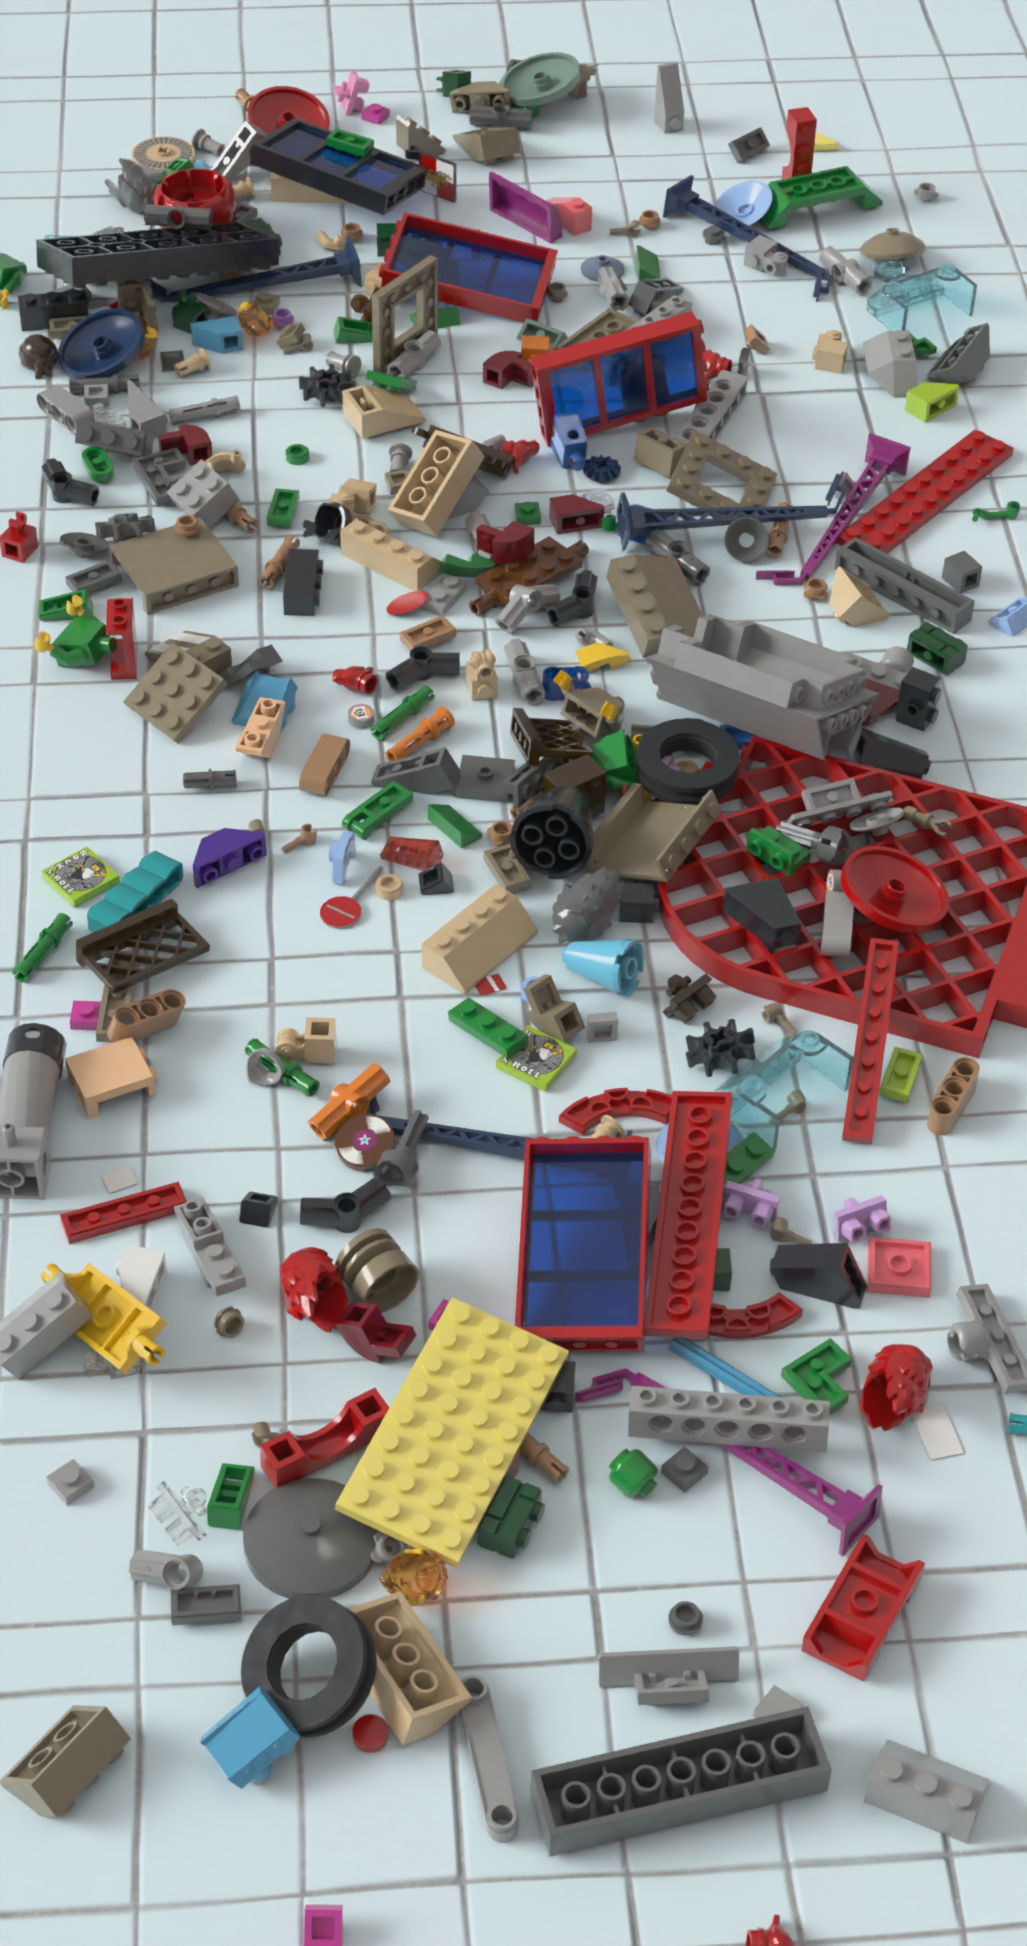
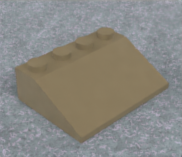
[606,554,703,657]

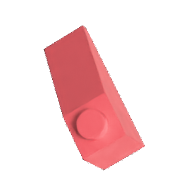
[545,197,592,236]

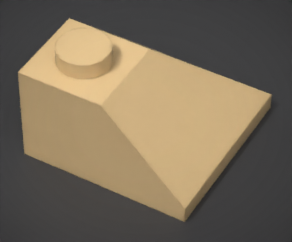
[830,566,890,627]

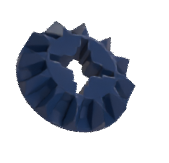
[583,455,621,482]

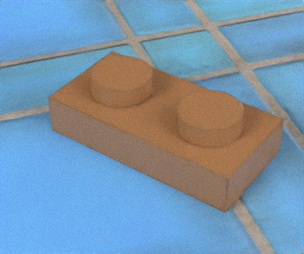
[400,615,456,651]

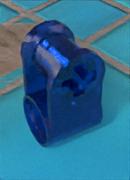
[542,666,592,701]

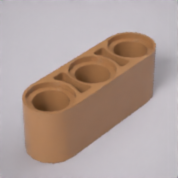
[299,733,350,796]
[107,989,186,1042]
[927,1057,980,1135]

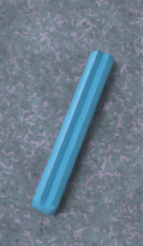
[669,1337,781,1397]

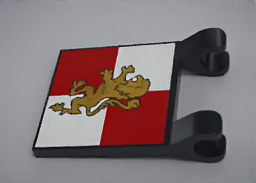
[405,145,457,203]

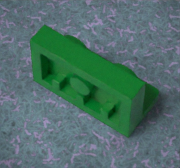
[747,826,811,876]

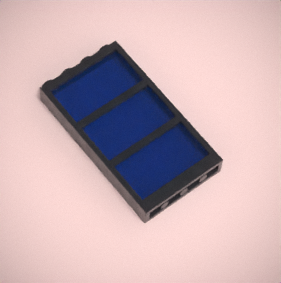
[249,118,427,216]

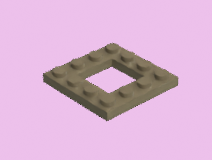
[371,255,438,373]
[666,430,778,536]

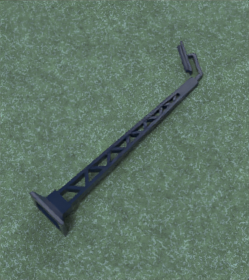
[663,175,832,302]
[145,236,362,303]
[616,471,846,551]
[365,1096,633,1203]

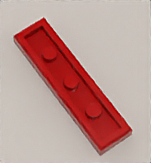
[60,1181,187,1244]

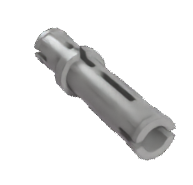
[169,395,240,424]

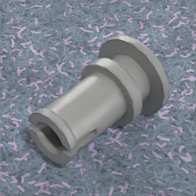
[191,129,225,157]
[325,351,362,378]
[389,443,412,472]

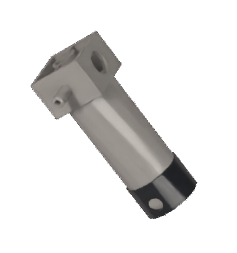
[0,1023,67,1200]

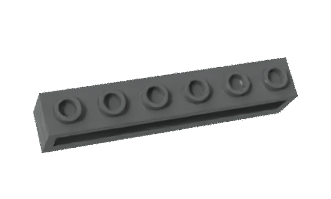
[834,537,975,634]

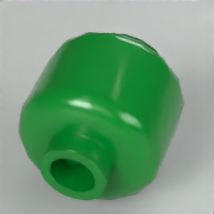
[608,1448,658,1498]

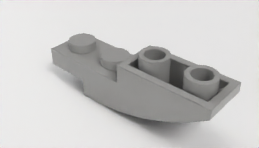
[174,1197,247,1296]

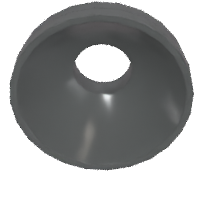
[724,517,769,562]

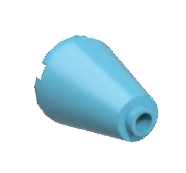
[562,939,645,996]

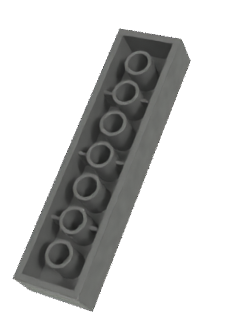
[530,1706,832,1857]

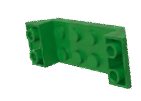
[759,166,883,230]

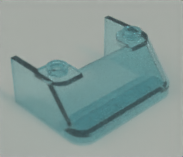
[866,264,977,331]
[713,1030,853,1150]

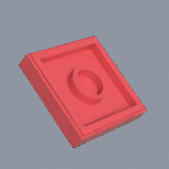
[867,1237,931,1298]

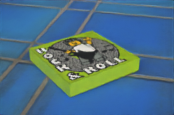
[42,847,120,907]
[496,1025,577,1092]

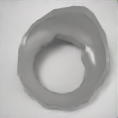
[246,1048,285,1086]

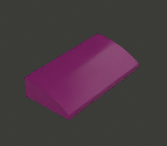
[489,171,563,244]

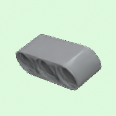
[36,385,95,434]
[820,890,854,958]

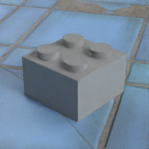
[166,459,240,529]

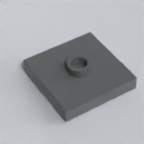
[455,755,515,802]

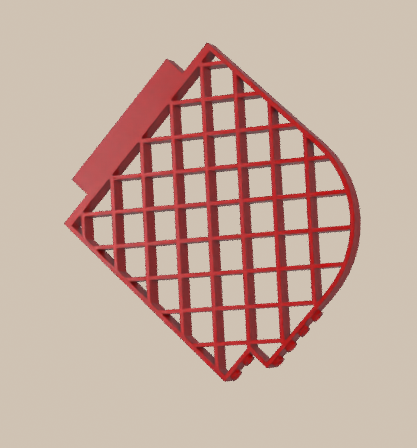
[657,736,1027,1058]

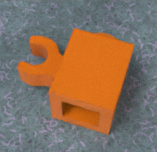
[521,335,554,362]

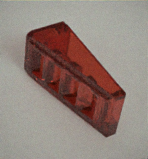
[380,836,444,871]

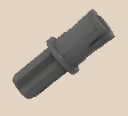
[183,769,237,790]

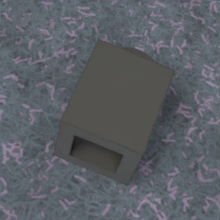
[942,551,983,593]

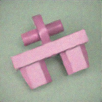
[333,71,370,115]

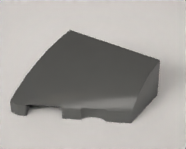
[219,645,283,685]

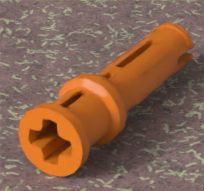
[386,707,455,761]

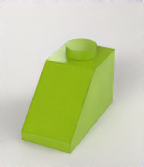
[905,382,960,422]

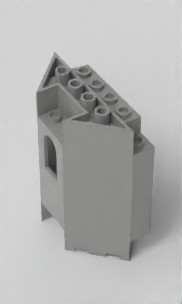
[645,614,879,760]

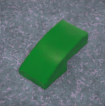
[438,554,496,578]

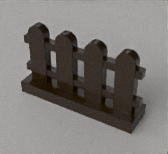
[411,425,515,479]

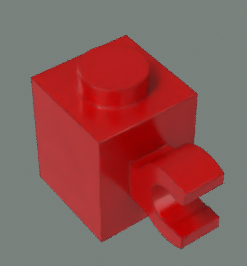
[0,511,38,563]

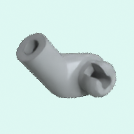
[138,163,164,181]
[483,434,506,449]
[575,628,613,647]

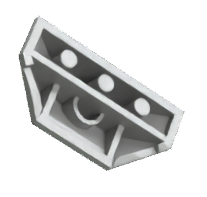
[862,330,917,397]

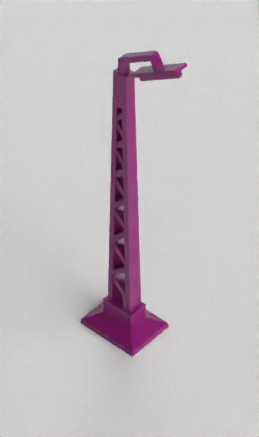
[755,433,911,585]
[575,1368,883,1557]

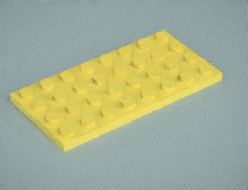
[335,1297,569,1568]

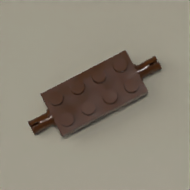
[469,536,589,616]

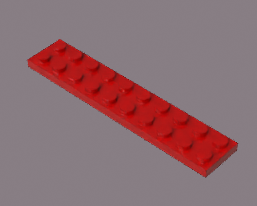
[836,429,1014,554]
[644,1091,733,1339]

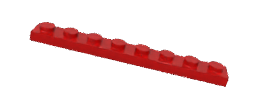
[842,938,899,1144]

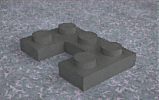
[132,447,186,506]

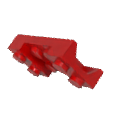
[801,1534,925,1682]

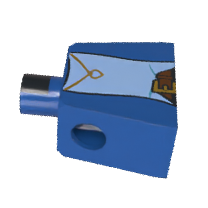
[551,411,588,471]

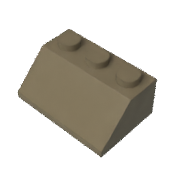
[0,1705,131,1818]

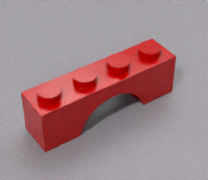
[781,107,817,179]
[260,1387,390,1488]

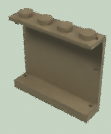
[110,518,239,615]
[585,783,721,882]

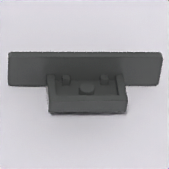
[502,757,569,808]

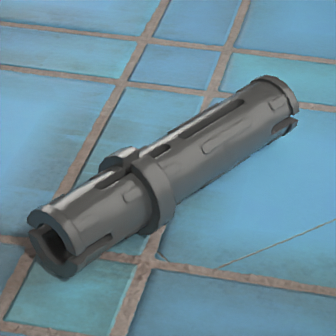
[69,374,140,394]

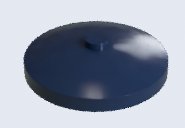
[58,308,145,380]

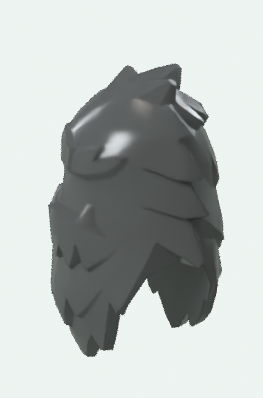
[105,158,157,214]
[552,866,624,944]

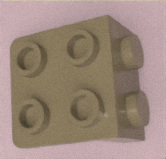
[117,279,158,340]

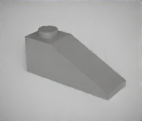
[654,62,684,133]
[211,120,267,180]

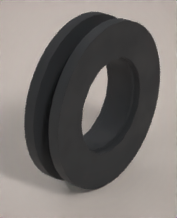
[636,719,740,805]
[241,1595,377,1737]

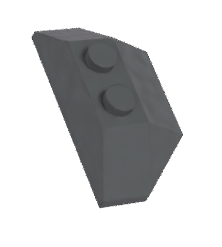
[927,323,990,385]

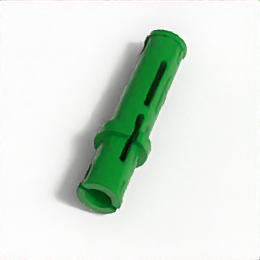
[370,685,435,740]
[12,913,73,983]
[245,1038,320,1097]

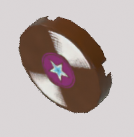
[335,1114,395,1171]

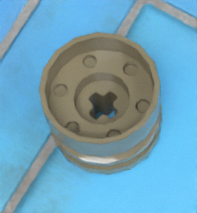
[335,1228,419,1313]

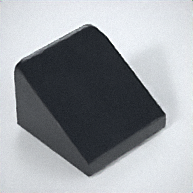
[418,862,454,895]
[239,1191,278,1227]

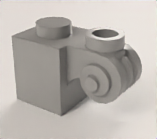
[744,235,788,275]

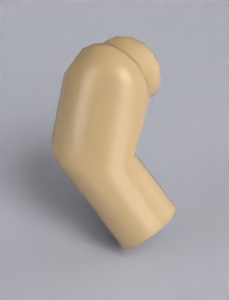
[316,231,346,251]

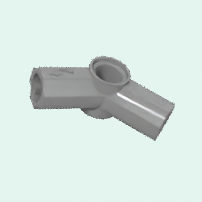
[495,584,560,634]

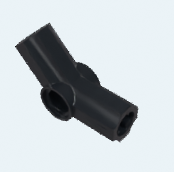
[41,458,100,506]
[546,570,598,627]
[386,646,460,691]
[300,1177,391,1233]

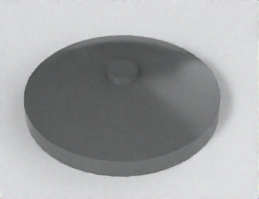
[243,1478,379,1599]

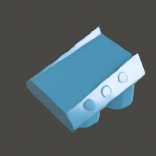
[232,670,298,732]
[200,1686,301,1789]

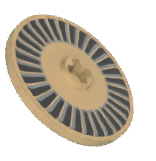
[132,136,195,170]

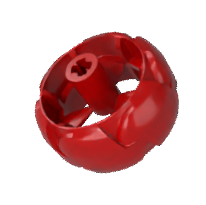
[153,169,237,228]

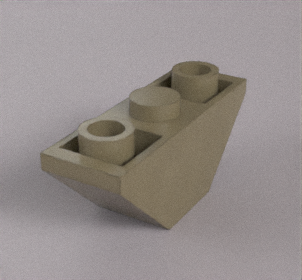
[449,81,512,113]
[396,115,447,161]

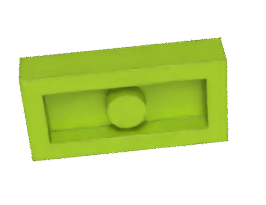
[879,1047,923,1103]

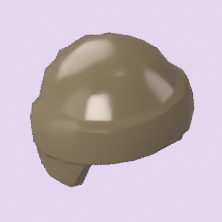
[568,63,599,98]

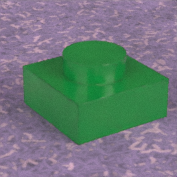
[514,501,541,525]

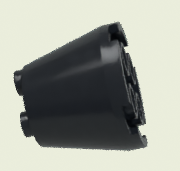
[510,786,594,879]

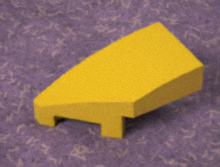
[575,643,631,674]

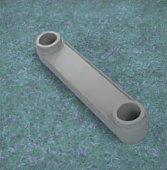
[460,1675,518,1842]

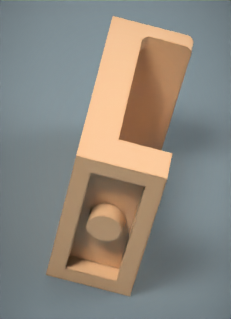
[65,1037,158,1118]

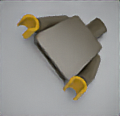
[553,670,625,738]

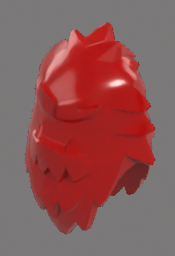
[279,1247,349,1333]
[860,1344,933,1432]

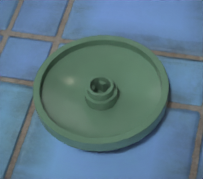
[500,52,581,106]

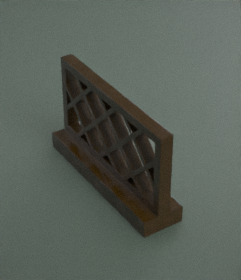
[510,708,593,766]
[76,898,210,994]

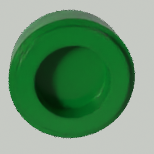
[285,444,309,465]

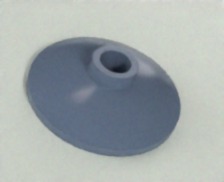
[581,255,624,282]

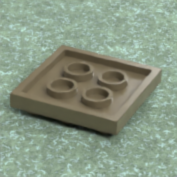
[123,642,228,744]

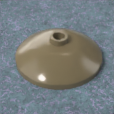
[860,228,926,260]

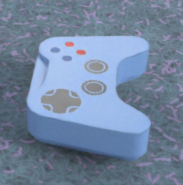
[329,832,356,885]

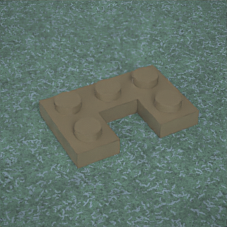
[483,844,581,893]

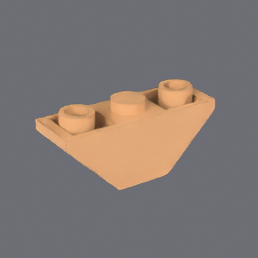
[236,697,285,759]

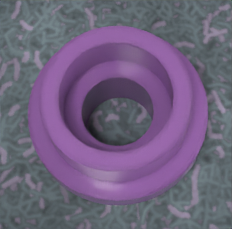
[271,308,294,328]

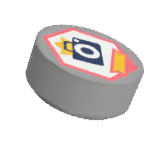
[348,704,374,728]
[826,870,844,892]

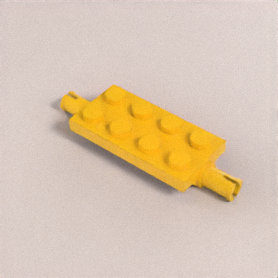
[41,1262,167,1375]

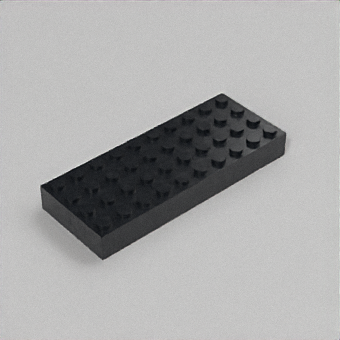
[36,222,279,288]

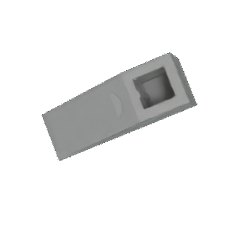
[127,380,168,438]

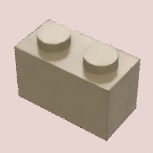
[634,427,686,477]

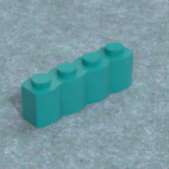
[87,851,184,932]

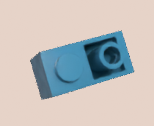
[191,316,243,354]

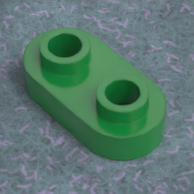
[82,447,114,483]

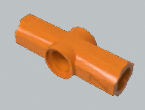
[307,1063,391,1141]

